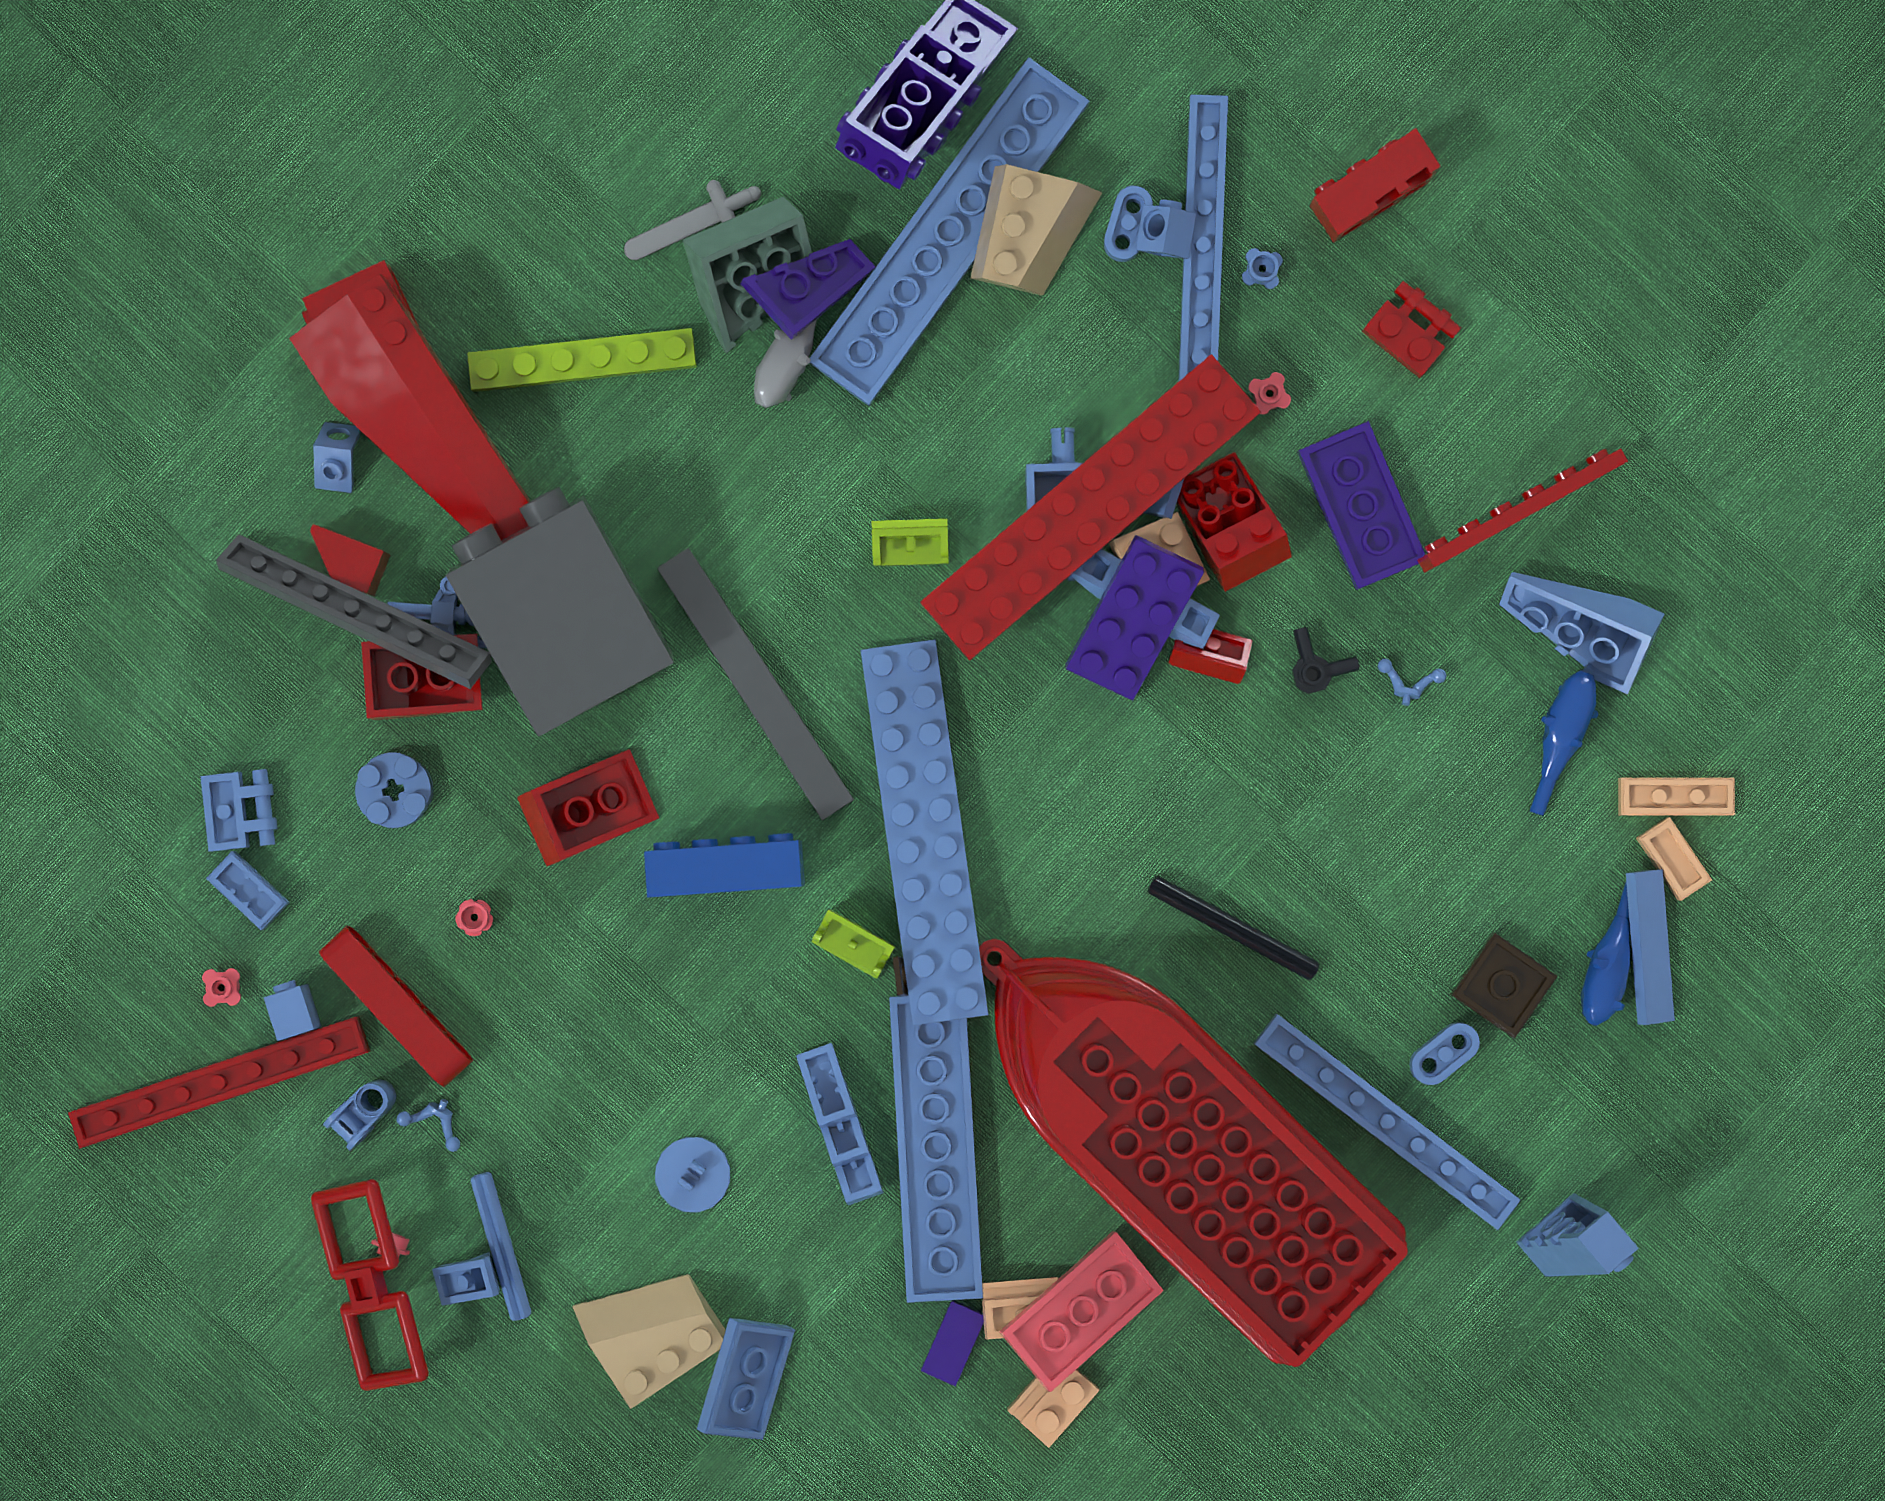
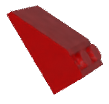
[361,634,483,720]
[517,749,659,867]

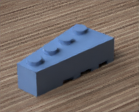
[1516,1193,1639,1277]

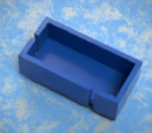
[644,833,805,898]

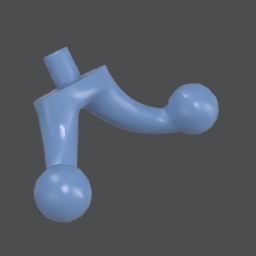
[1378,658,1447,706]
[397,1099,460,1152]

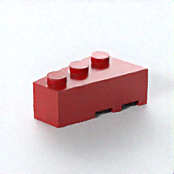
[1310,128,1441,243]

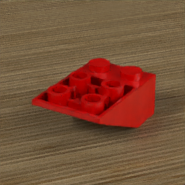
[1176,452,1292,592]

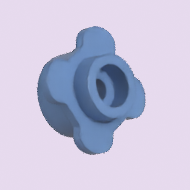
[1242,248,1283,289]

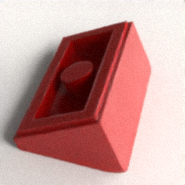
[1168,629,1253,684]

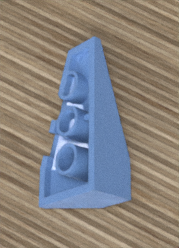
[1499,572,1665,694]

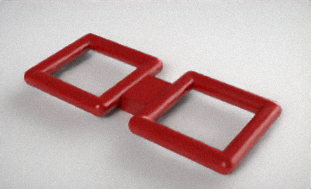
[311,1179,429,1391]

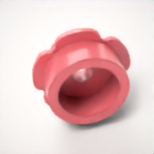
[456,899,493,936]

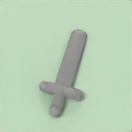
[624,180,761,260]

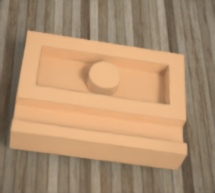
[982,1277,1058,1339]
[1007,1369,1099,1448]

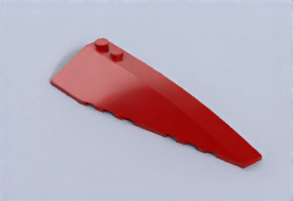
[289,274,530,540]

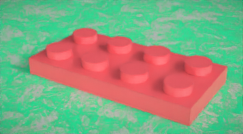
[999,1231,1164,1392]

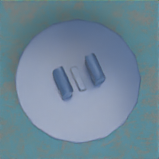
[655,1137,730,1212]

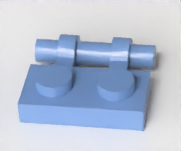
[201,769,278,852]

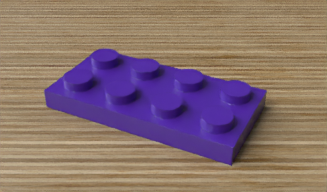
[1297,421,1425,590]
[1065,535,1204,701]

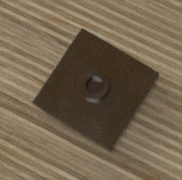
[1450,932,1557,1039]

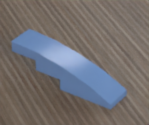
[796,1043,884,1206]

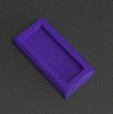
[921,1300,984,1387]

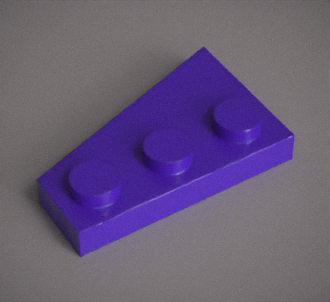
[740,239,875,340]

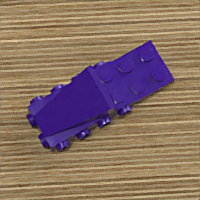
[835,0,1018,190]

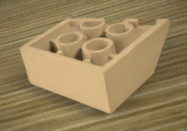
[970,164,1102,295]
[572,1274,726,1409]

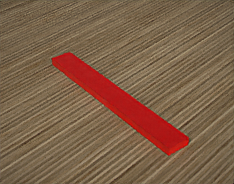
[68,1016,371,1149]

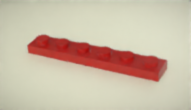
[1417,448,1628,573]

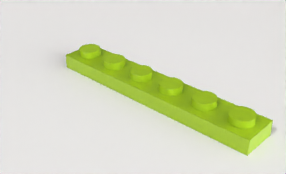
[467,328,697,392]

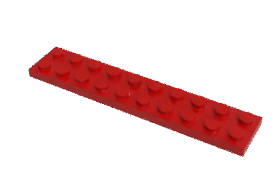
[920,354,1261,661]

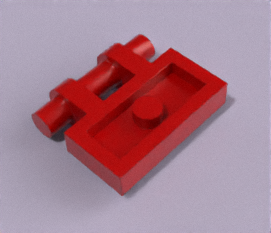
[1361,280,1462,379]

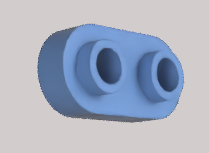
[1104,186,1153,262]
[1409,1022,1480,1085]

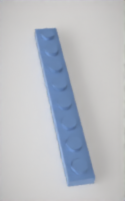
[1178,94,1228,382]
[1253,1014,1520,1230]

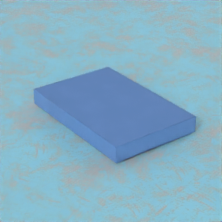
[697,1318,795,1440]

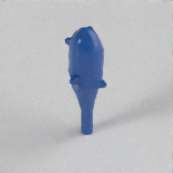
[1529,671,1599,816]
[1580,882,1630,1026]

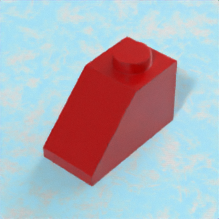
[310,524,391,596]

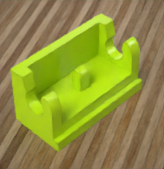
[871,519,949,566]
[811,909,895,979]

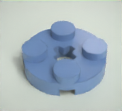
[355,752,433,828]

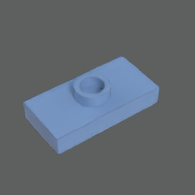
[206,851,290,930]

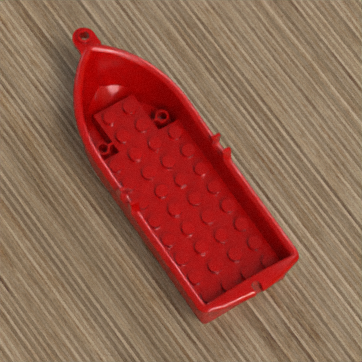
[979,939,1408,1367]

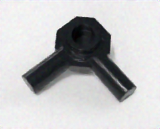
[1292,627,1360,694]

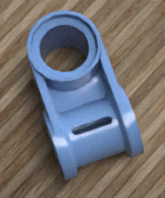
[323,1079,396,1151]

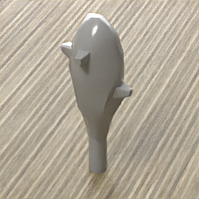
[754,319,817,408]

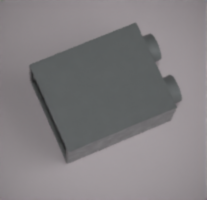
[446,487,674,737]

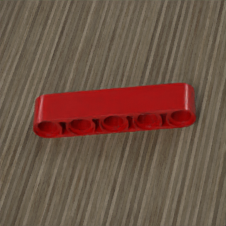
[319,925,473,1087]

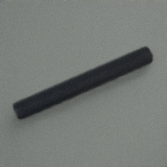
[1147,876,1320,980]

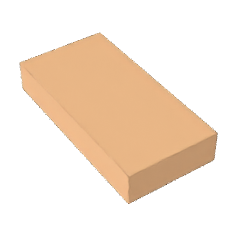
[1636,817,1712,901]

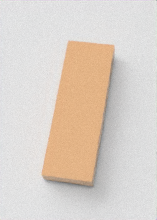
[1618,778,1735,816]

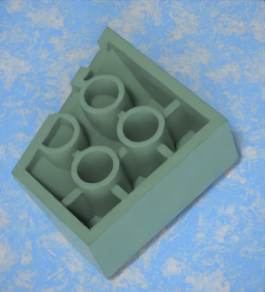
[683,196,812,353]

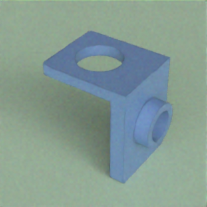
[313,422,361,493]

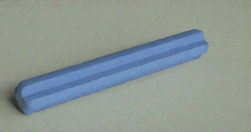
[471,1172,531,1321]

